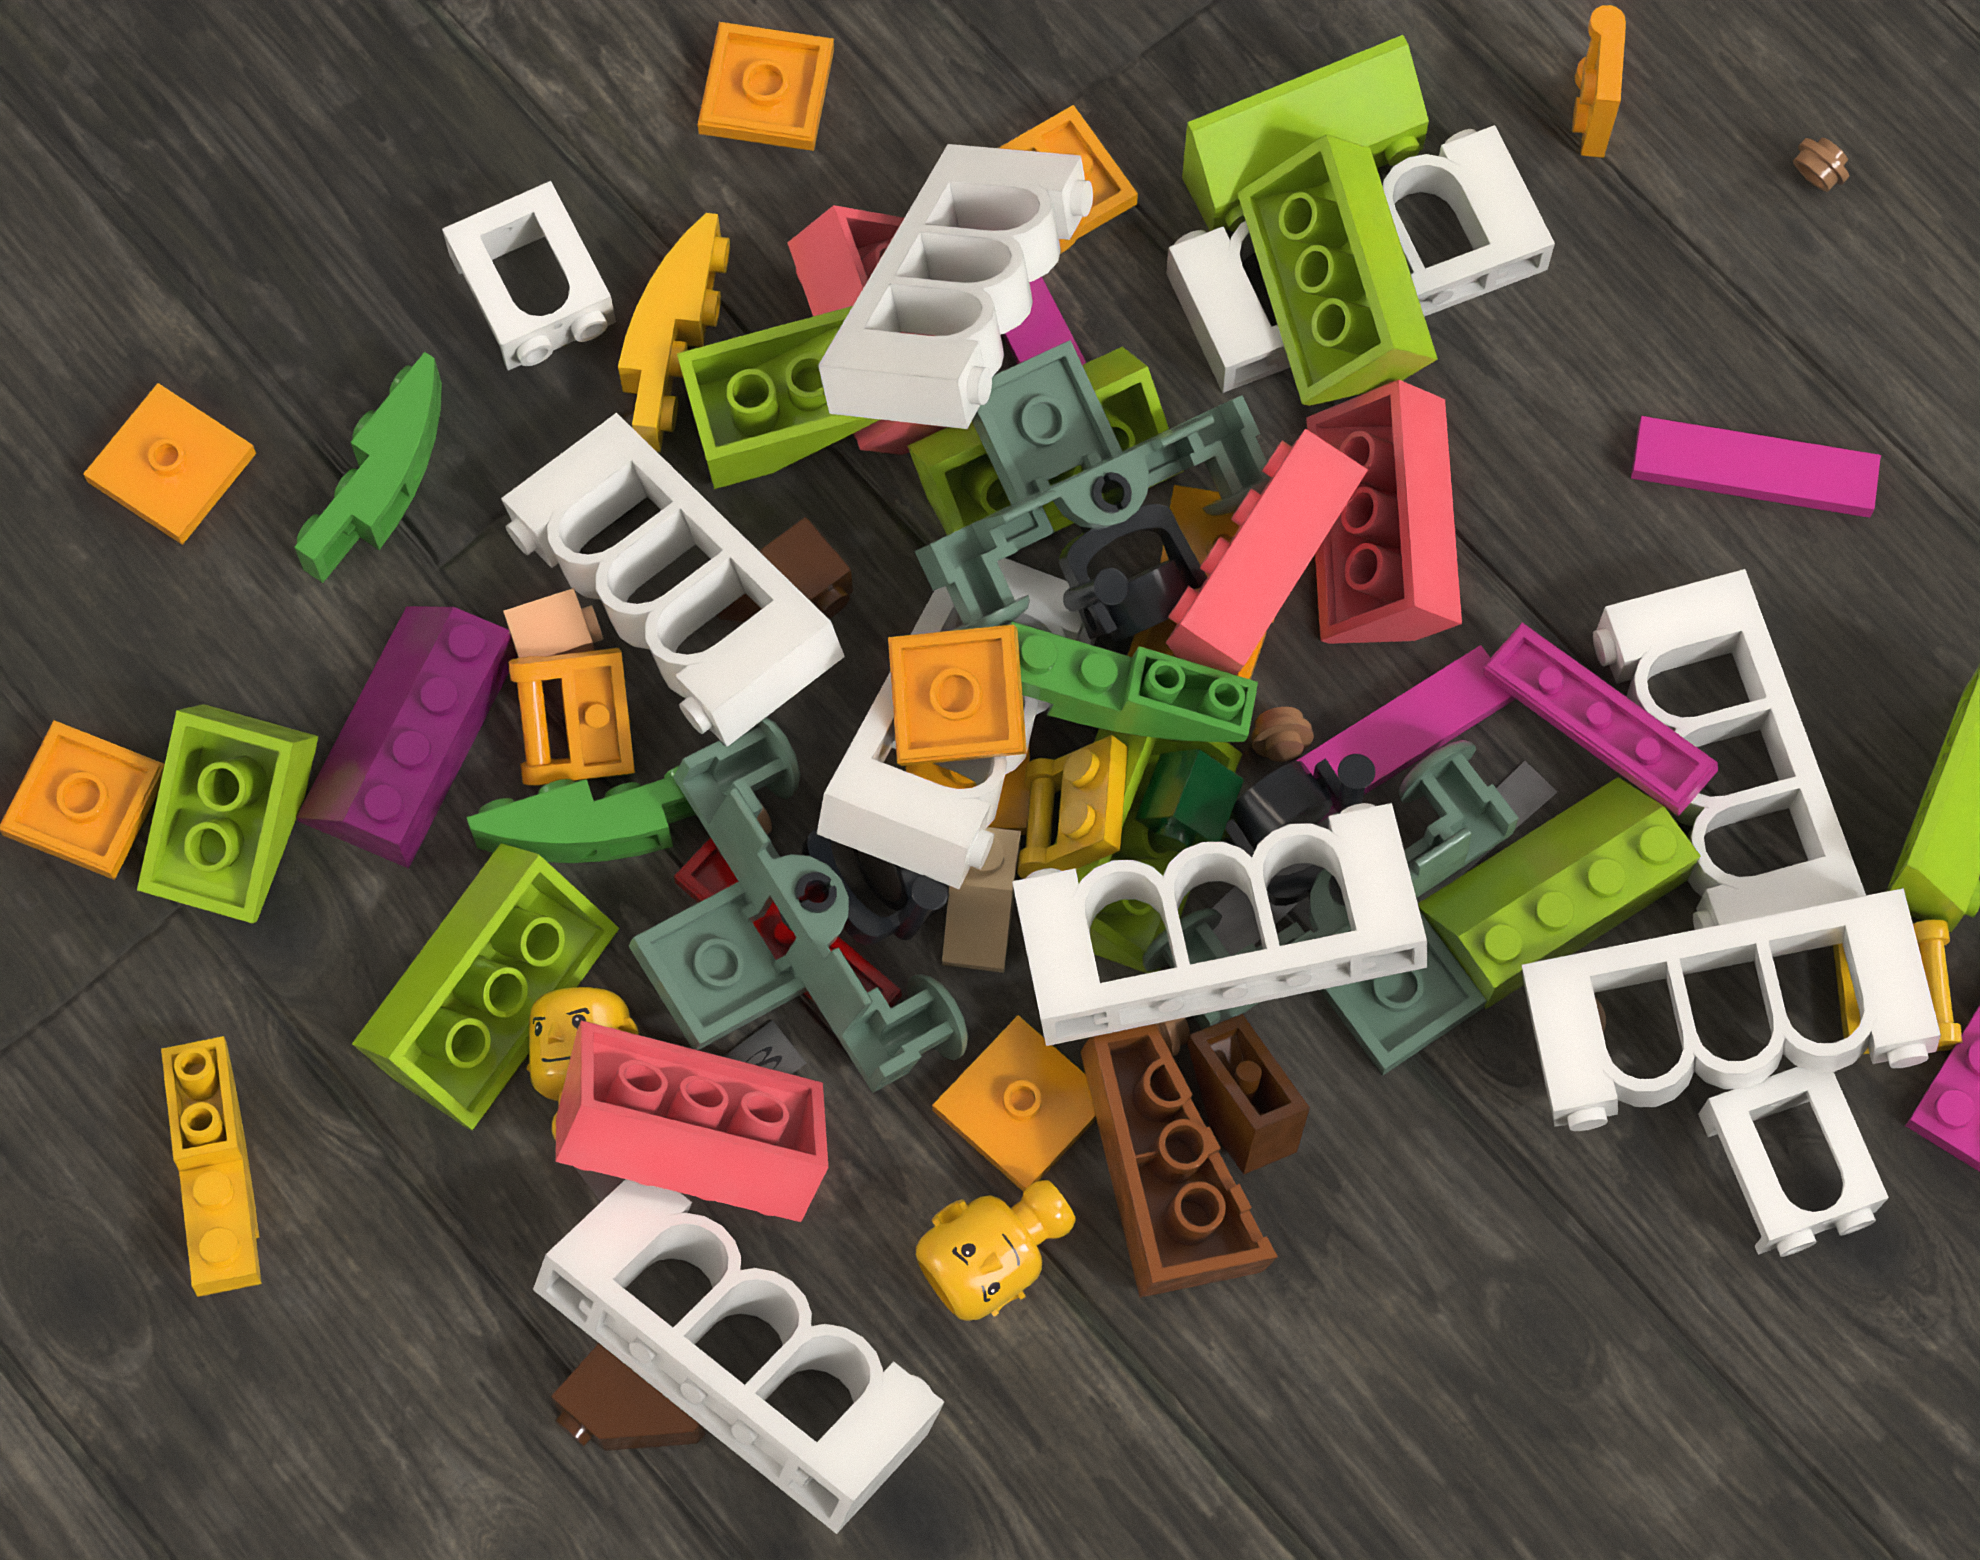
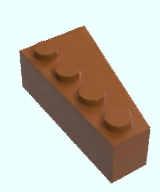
[1080,1024,1278,1298]

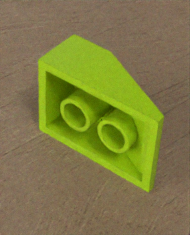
[677,306,881,489]
[137,704,318,923]

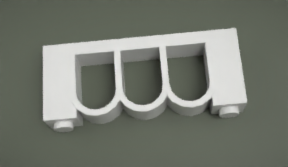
[1166,125,1555,393]
[818,144,1093,429]
[501,413,845,747]
[817,558,1097,889]
[1593,569,1866,930]
[1012,803,1427,1046]
[1522,888,1941,1131]
[533,1179,944,1534]

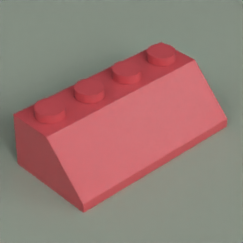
[787,205,947,455]
[1306,379,1462,644]
[1166,429,1368,675]
[556,1020,828,1222]

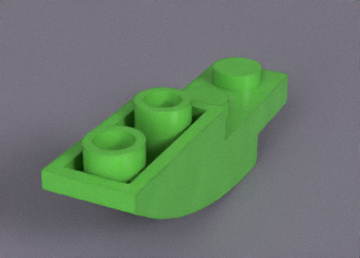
[294,352,442,583]
[1010,621,1258,742]
[467,766,696,863]

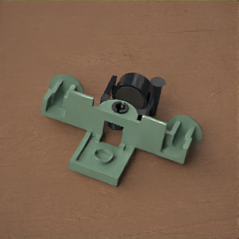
[914,340,1271,642]
[629,717,968,1093]
[1143,740,1519,1076]

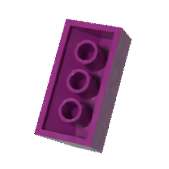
[296,606,517,869]

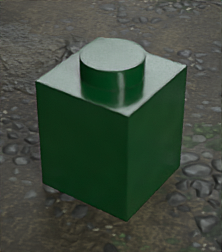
[1135,749,1244,852]

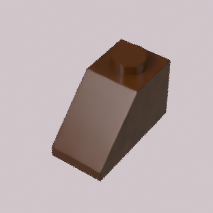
[717,517,853,622]
[1187,1014,1310,1175]
[551,1343,706,1451]

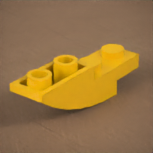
[618,213,730,452]
[161,1036,262,1297]

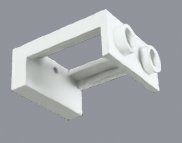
[442,181,616,371]
[1698,1066,1889,1257]

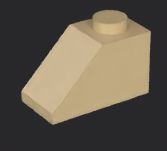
[942,827,1021,973]

